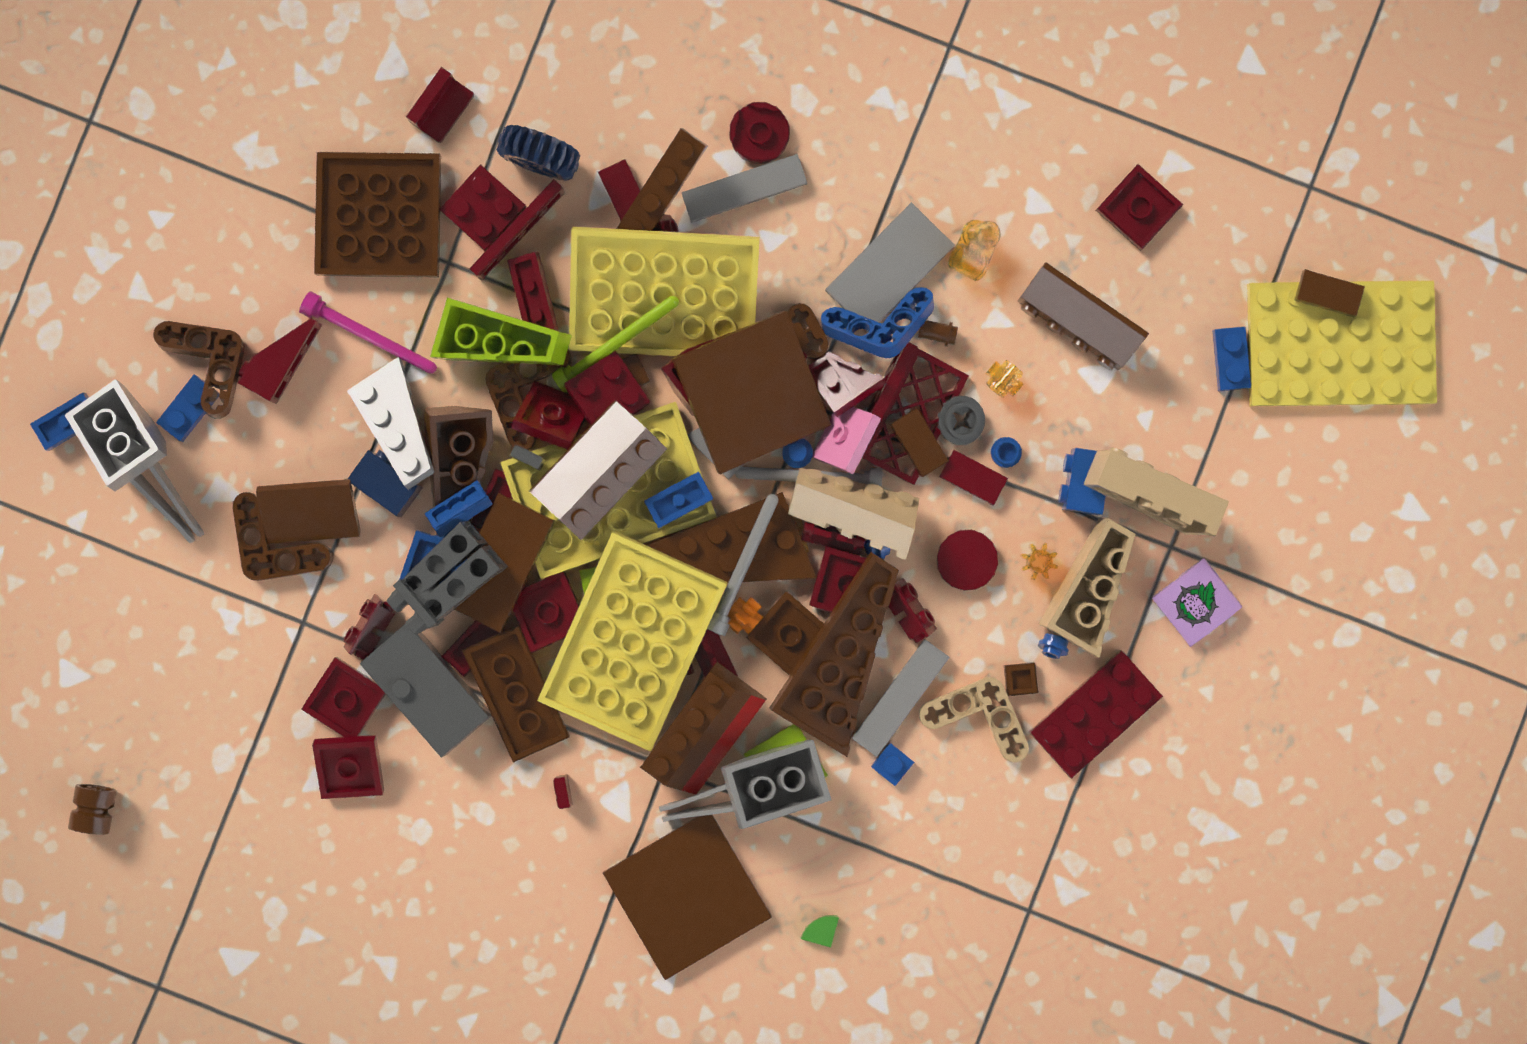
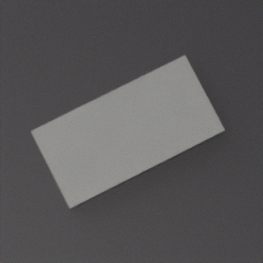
[825,202,955,332]

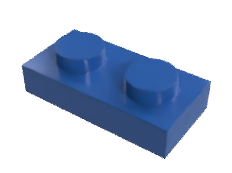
[1212,327,1251,391]
[156,374,220,442]
[30,392,89,451]
[644,471,713,528]

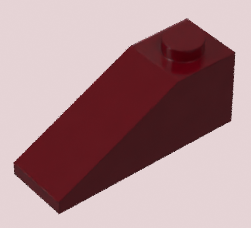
[238,318,322,404]

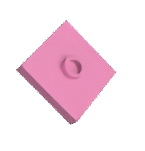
[812,407,881,474]

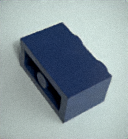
[347,450,423,517]

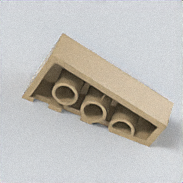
[1083,447,1230,536]
[788,468,920,560]
[1038,517,1136,658]

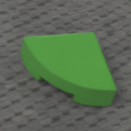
[801,915,839,947]

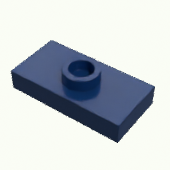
[424,481,493,537]

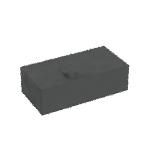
[360,623,491,758]

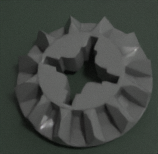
[937,396,985,445]

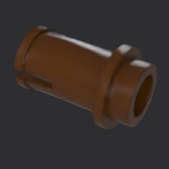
[918,320,958,347]

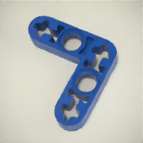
[821,287,934,358]

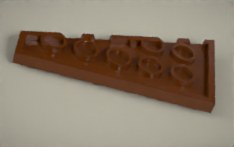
[646,492,817,583]
[769,552,899,757]

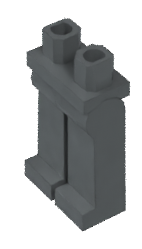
[387,521,508,634]

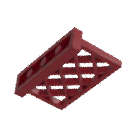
[861,342,969,485]

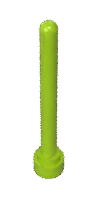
[552,296,679,393]

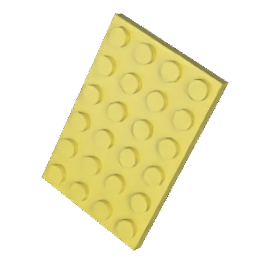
[569,227,760,356]
[1247,281,1437,407]
[500,401,717,579]
[537,531,728,752]

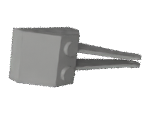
[65,379,204,543]
[659,739,831,829]

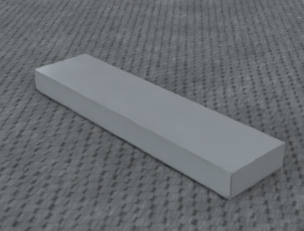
[681,154,807,223]
[852,639,950,757]

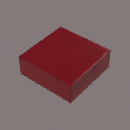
[553,774,573,809]

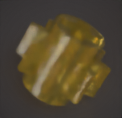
[985,360,1024,398]
[1020,543,1058,580]

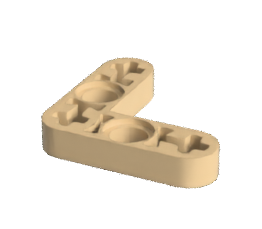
[919,677,1029,763]

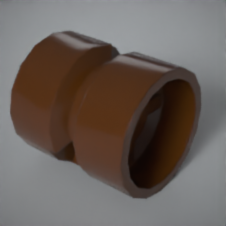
[68,784,117,835]

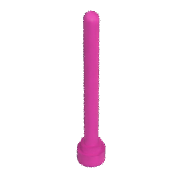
[299,291,437,374]

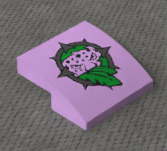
[1152,558,1242,647]

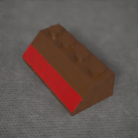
[640,662,767,795]

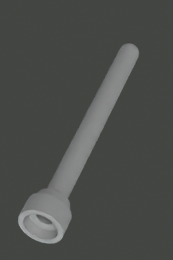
[735,467,883,487]
[707,494,778,636]

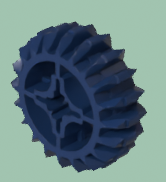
[496,125,580,181]

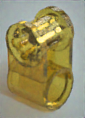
[948,220,1001,281]

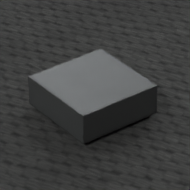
[510,445,545,471]

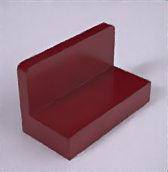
[406,67,474,143]

